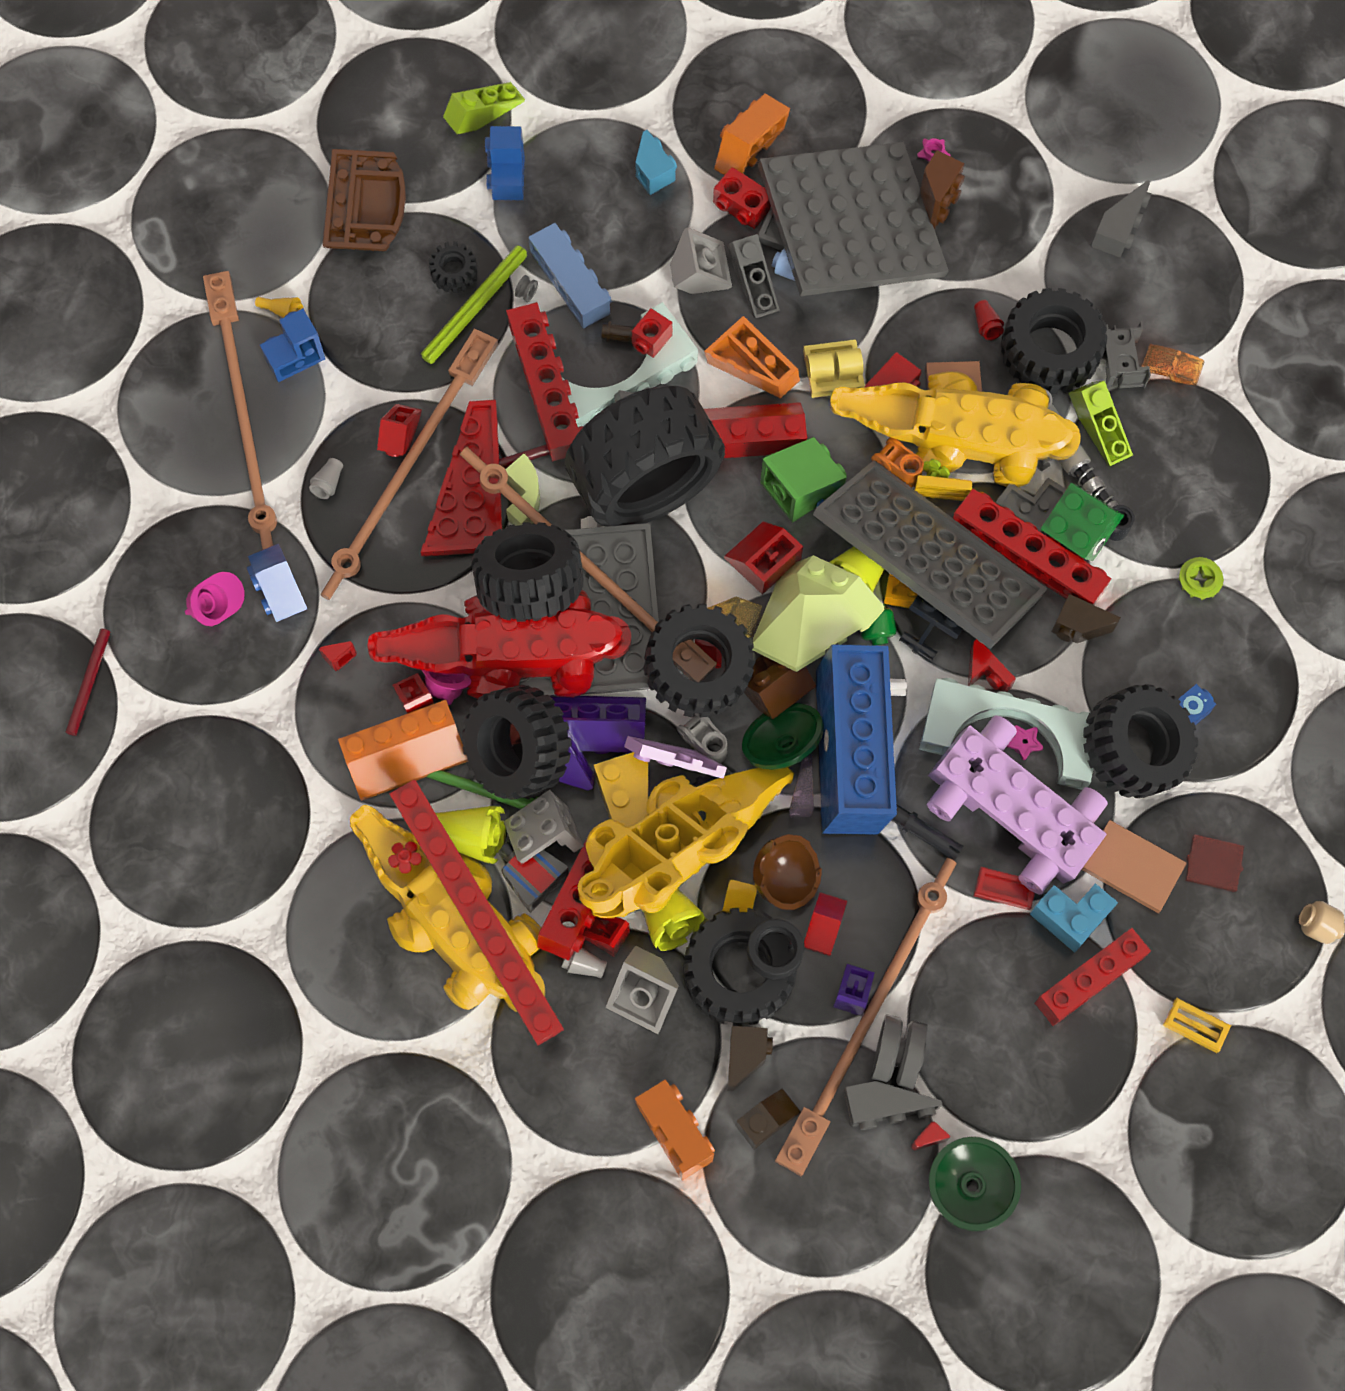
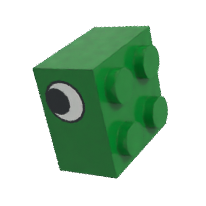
[1041,483,1124,561]

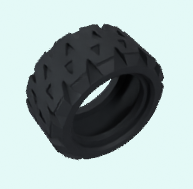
[565,386,725,527]

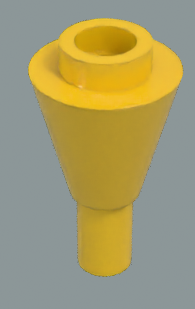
[255,297,304,318]

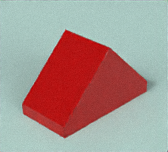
[392,673,434,714]
[804,892,847,956]
[582,916,630,957]

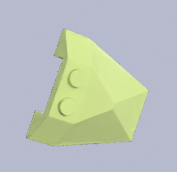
[752,555,884,672]

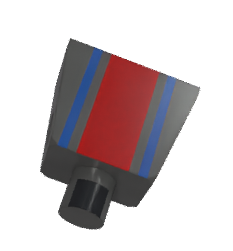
[498,841,569,913]

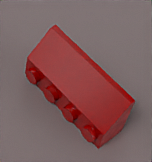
[704,402,807,458]

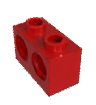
[713,167,771,229]

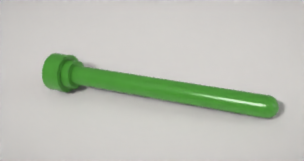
[427,770,538,809]

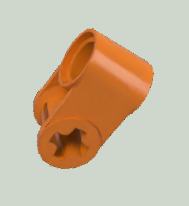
[871,437,924,488]

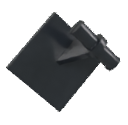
[899,595,963,661]

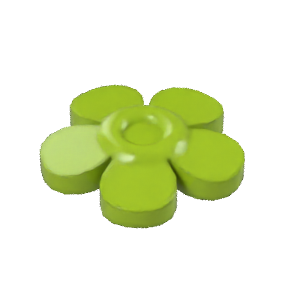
[923,459,950,478]

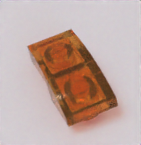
[1142,344,1205,386]

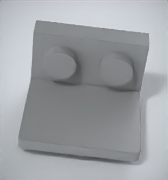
[504,790,583,864]

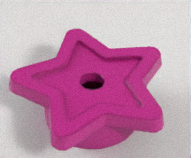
[917,139,950,161]
[1007,725,1043,760]

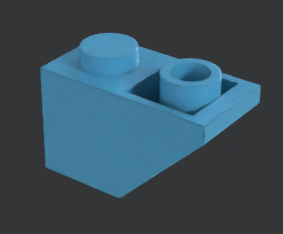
[636,130,677,195]

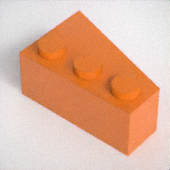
[714,94,790,175]
[704,316,800,399]
[635,1079,715,1181]

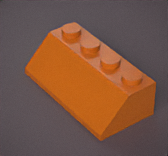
[338,700,468,801]

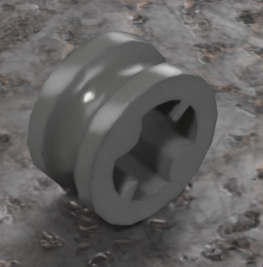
[515,275,538,302]

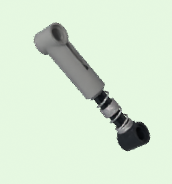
[1045,389,1135,541]

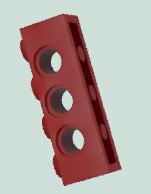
[537,839,596,961]
[1035,928,1151,1026]

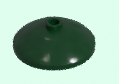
[742,703,824,770]
[928,1137,1021,1231]

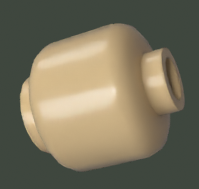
[1299,901,1345,944]

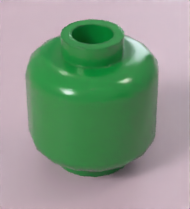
[860,604,896,646]

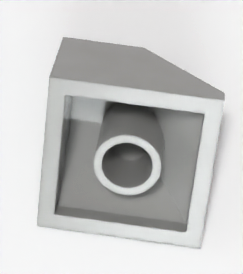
[670,227,732,294]
[605,946,679,1034]

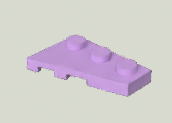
[624,736,727,778]

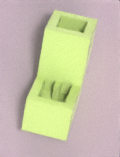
[505,454,540,526]

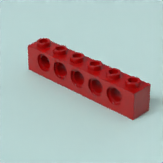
[506,302,583,462]
[953,489,1112,605]

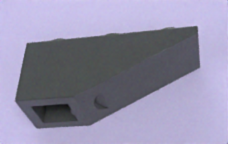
[1091,181,1152,258]
[727,234,780,318]
[843,1081,942,1130]

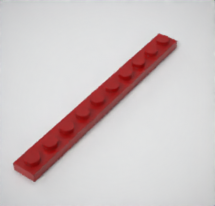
[389,779,564,1046]

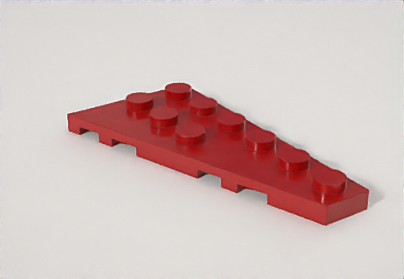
[421,400,503,556]

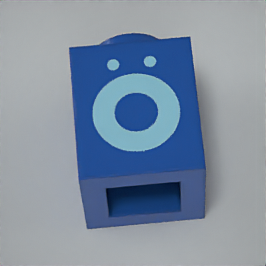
[1179,684,1216,725]

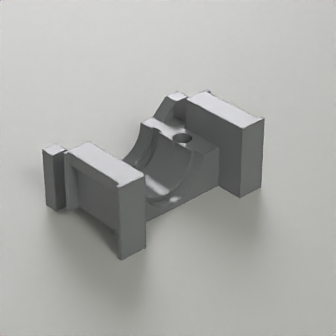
[1105,321,1151,390]

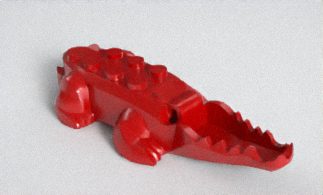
[368,590,631,699]

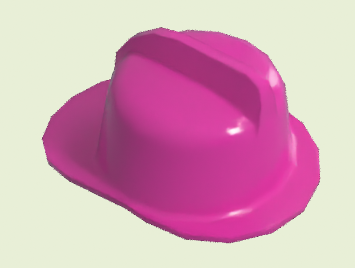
[184,572,244,626]
[422,670,471,705]

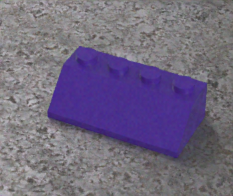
[551,696,646,754]

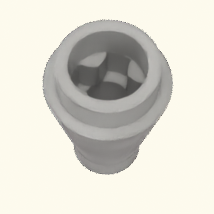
[309,458,343,499]
[561,948,607,978]

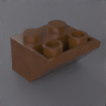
[920,150,965,230]
[744,655,816,719]

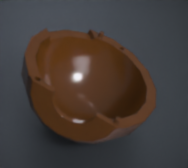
[753,834,822,910]

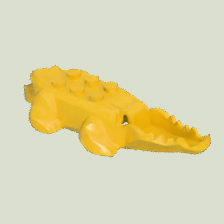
[830,371,1080,487]
[578,767,794,918]
[350,805,546,1012]

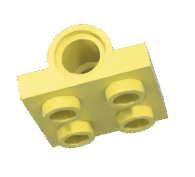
[803,340,865,398]

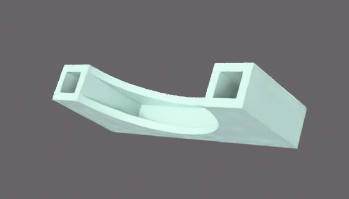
[542,302,698,429]
[919,678,1093,790]

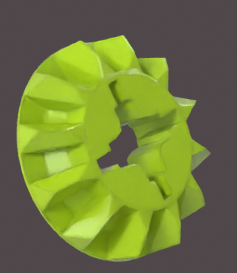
[1178,557,1224,600]

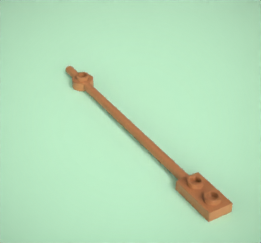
[203,271,277,550]
[320,328,498,600]
[460,447,717,682]
[775,858,957,1177]

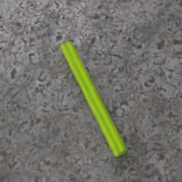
[421,245,527,364]

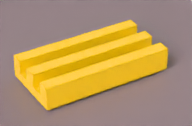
[915,475,972,501]
[1163,998,1231,1053]

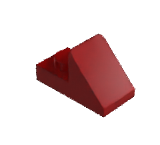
[968,639,1016,692]

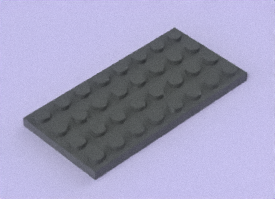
[813,460,1047,649]

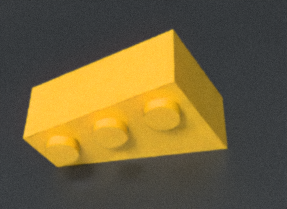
[594,752,648,827]

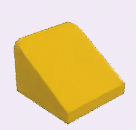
[722,879,757,913]

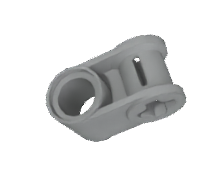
[677,713,727,764]

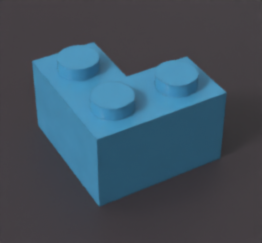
[1030,883,1118,953]

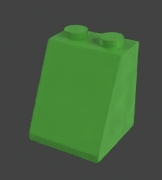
[760,437,847,523]

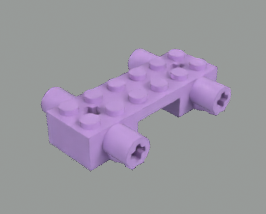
[927,715,1108,894]

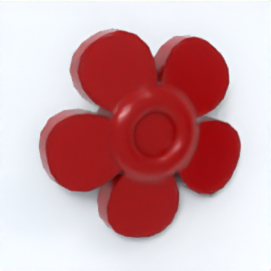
[388,841,422,874]

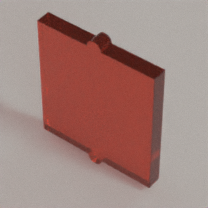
[1186,834,1244,892]

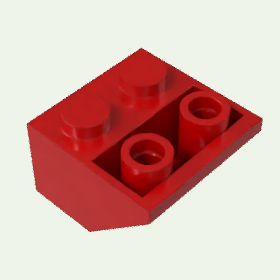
[724,521,803,595]

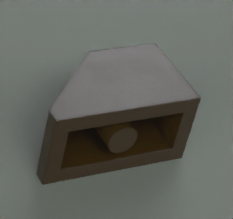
[1051,594,1121,643]
[727,1026,773,1091]
[735,1088,801,1150]

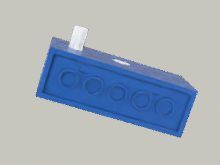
[816,644,907,834]

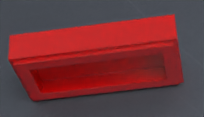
[973,867,1035,910]

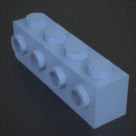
[528,223,612,329]

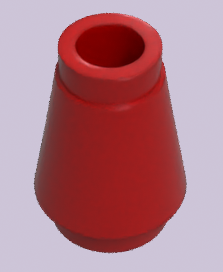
[974,300,1004,340]

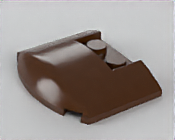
[323,149,406,251]

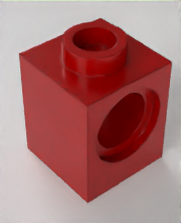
[632,308,673,358]

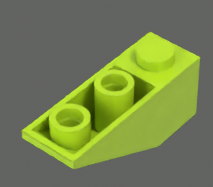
[443,82,525,134]
[1069,381,1133,466]

